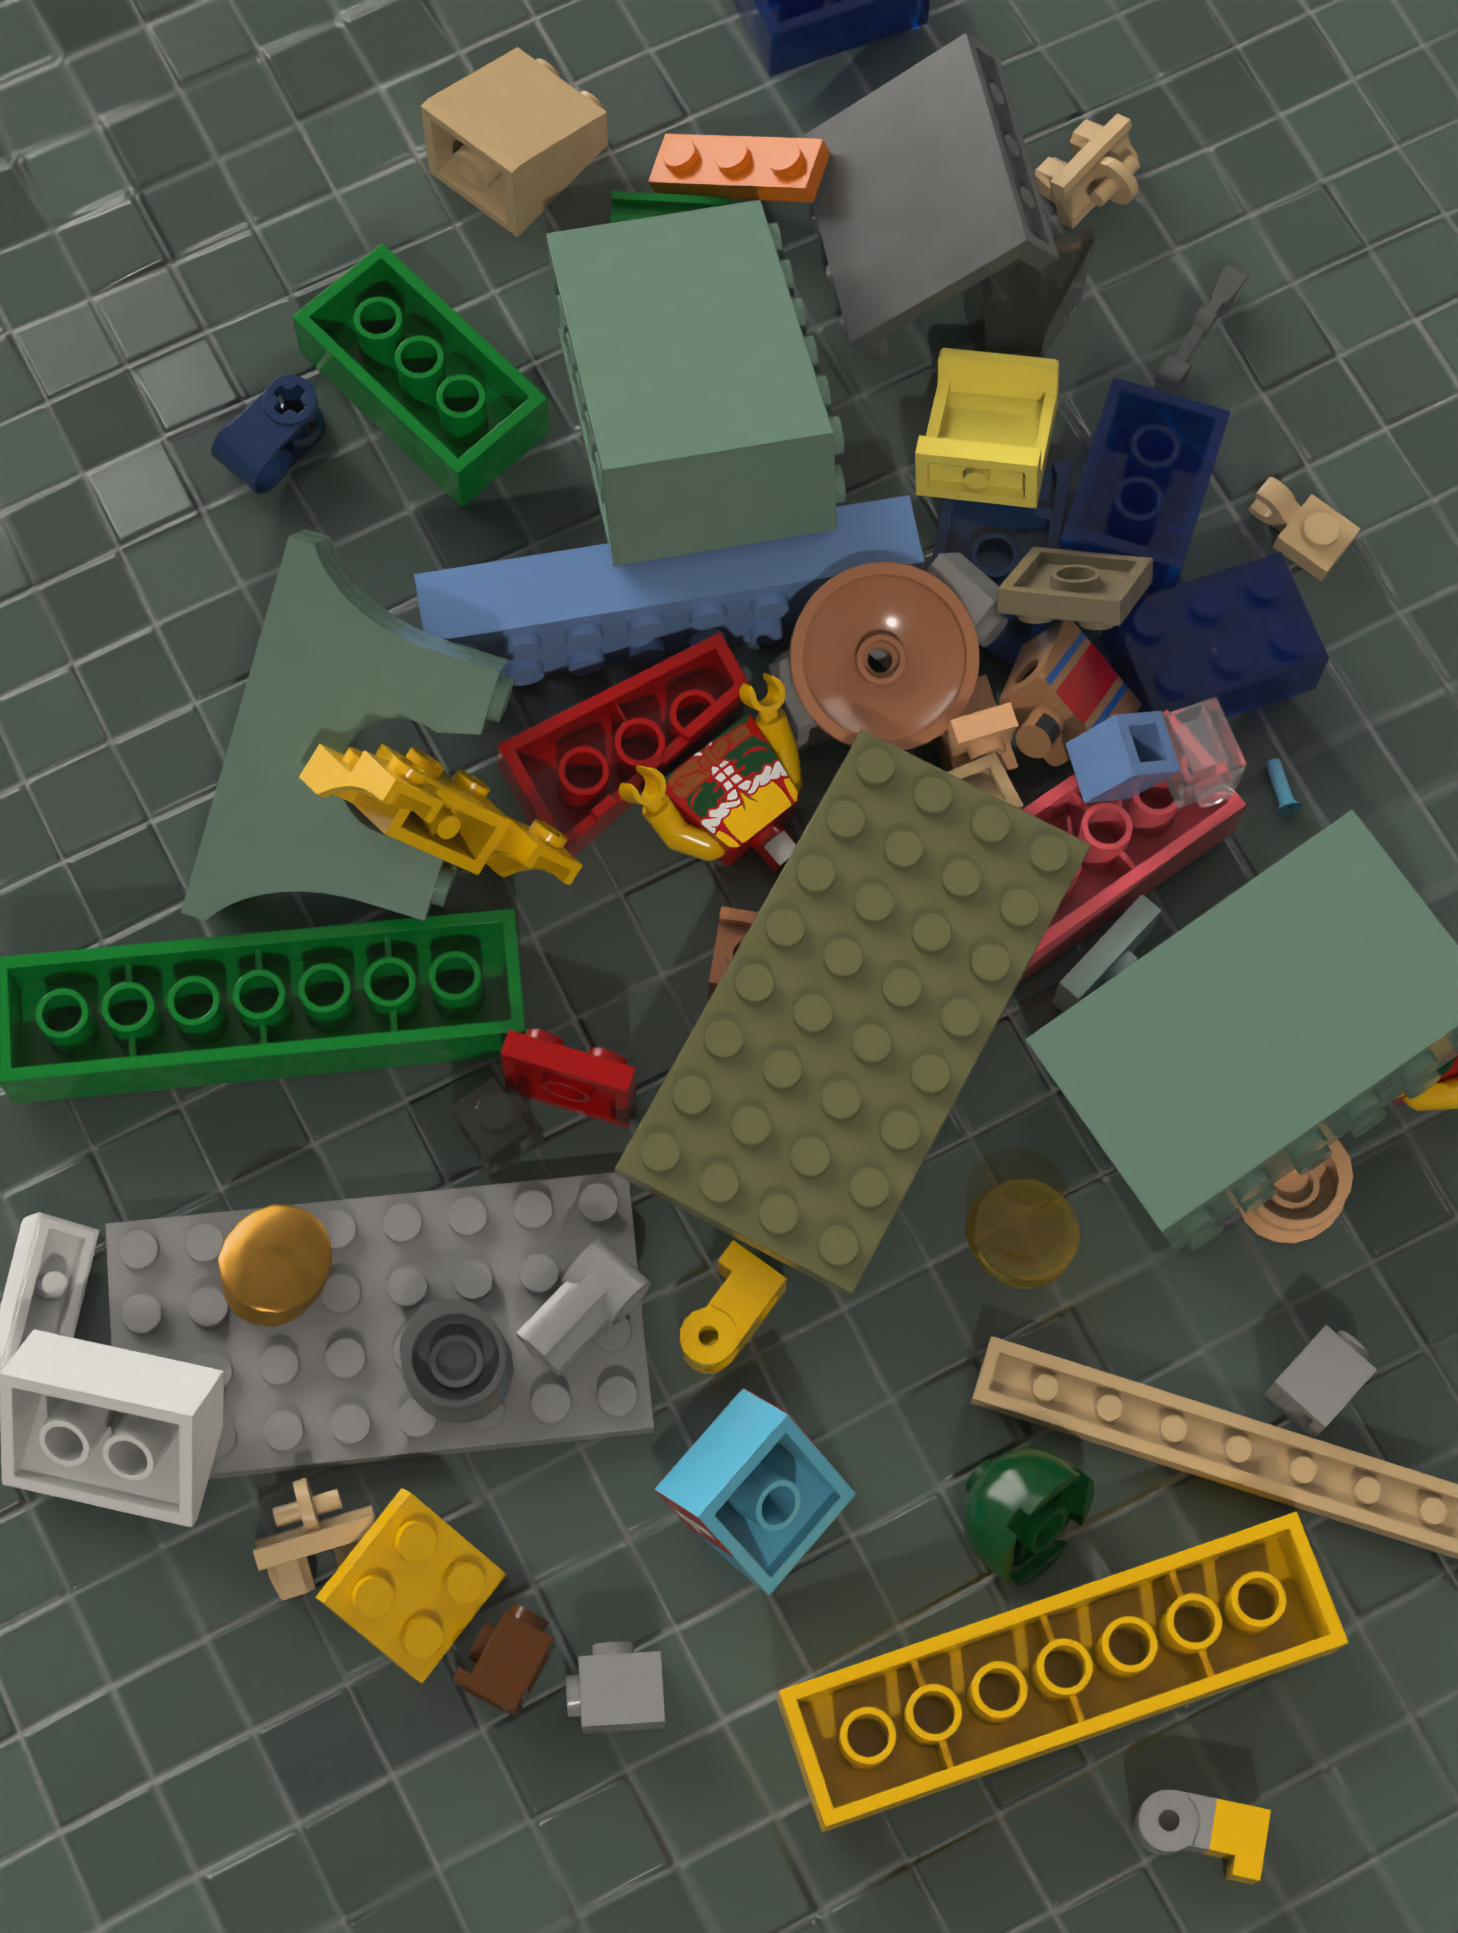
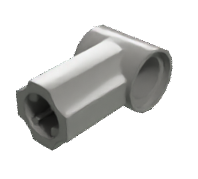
[516,1238,651,1376]

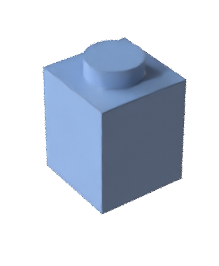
[1065,711,1181,804]

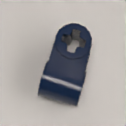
[211,375,325,495]

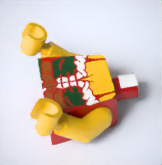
[619,673,803,874]

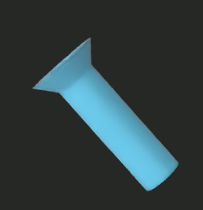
[1266,759,1303,817]

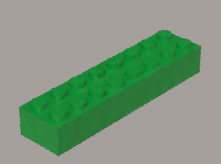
[0,908,527,1104]

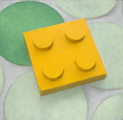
[315,1488,507,1684]

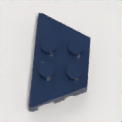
[931,460,1072,670]

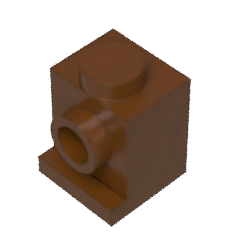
[453,1603,556,1719]

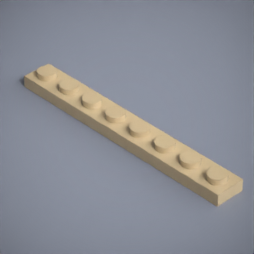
[970,1336,1458,1559]

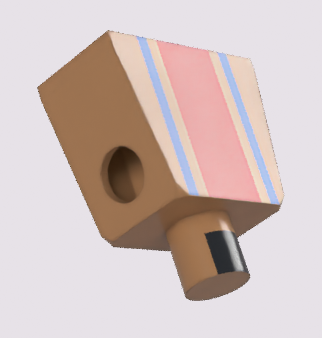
[999,620,1142,767]

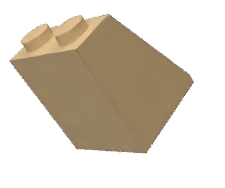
[421,47,608,238]

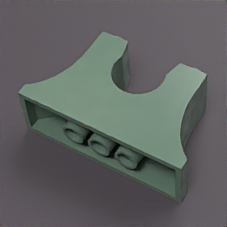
[181,529,515,921]

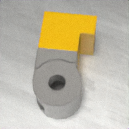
[1133,1790,1271,1885]

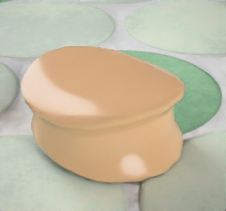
[1239,1140,1353,1244]

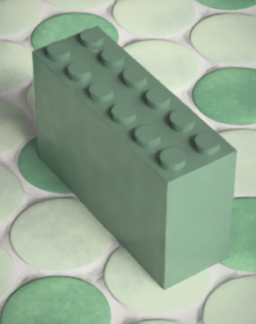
[546,200,846,567]
[1025,809,1458,1252]

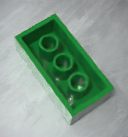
[292,243,550,507]

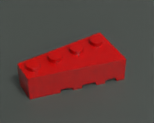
[497,632,750,856]

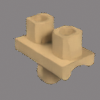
[1035,113,1140,229]
[253,1478,376,1600]

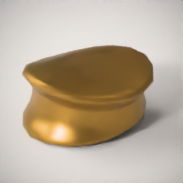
[218,1204,333,1327]

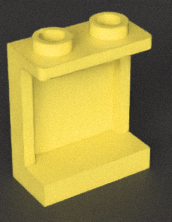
[915,348,1059,508]

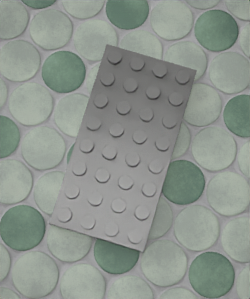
[105,1172,654,1480]

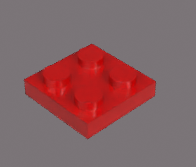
[500,1029,637,1129]

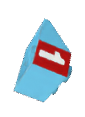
[654,1388,856,1596]

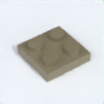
[997,546,1153,630]

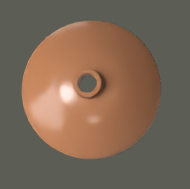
[789,562,979,751]

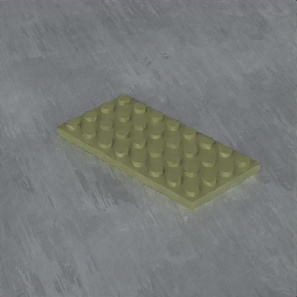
[615,729,1091,1298]

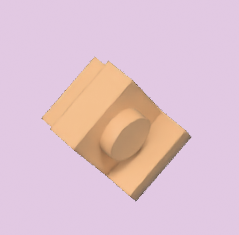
[931,674,1019,772]

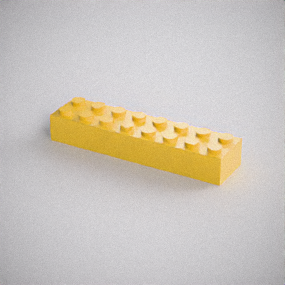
[777,1511,1349,1833]

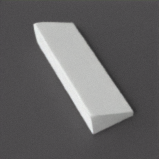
[0,1212,100,1371]

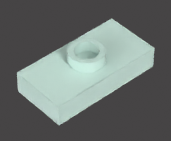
[1052,894,1161,1012]

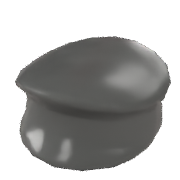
[399,1298,514,1423]

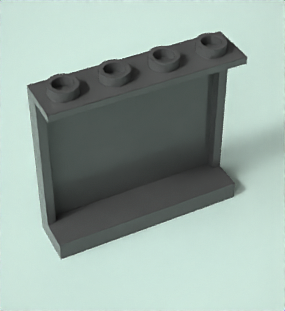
[800,33,1059,360]

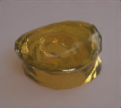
[966,1178,1081,1289]

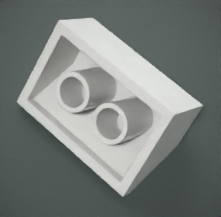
[0,1329,224,1527]

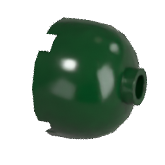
[963,1447,1094,1586]

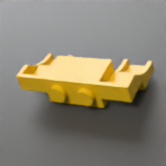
[299,744,583,886]

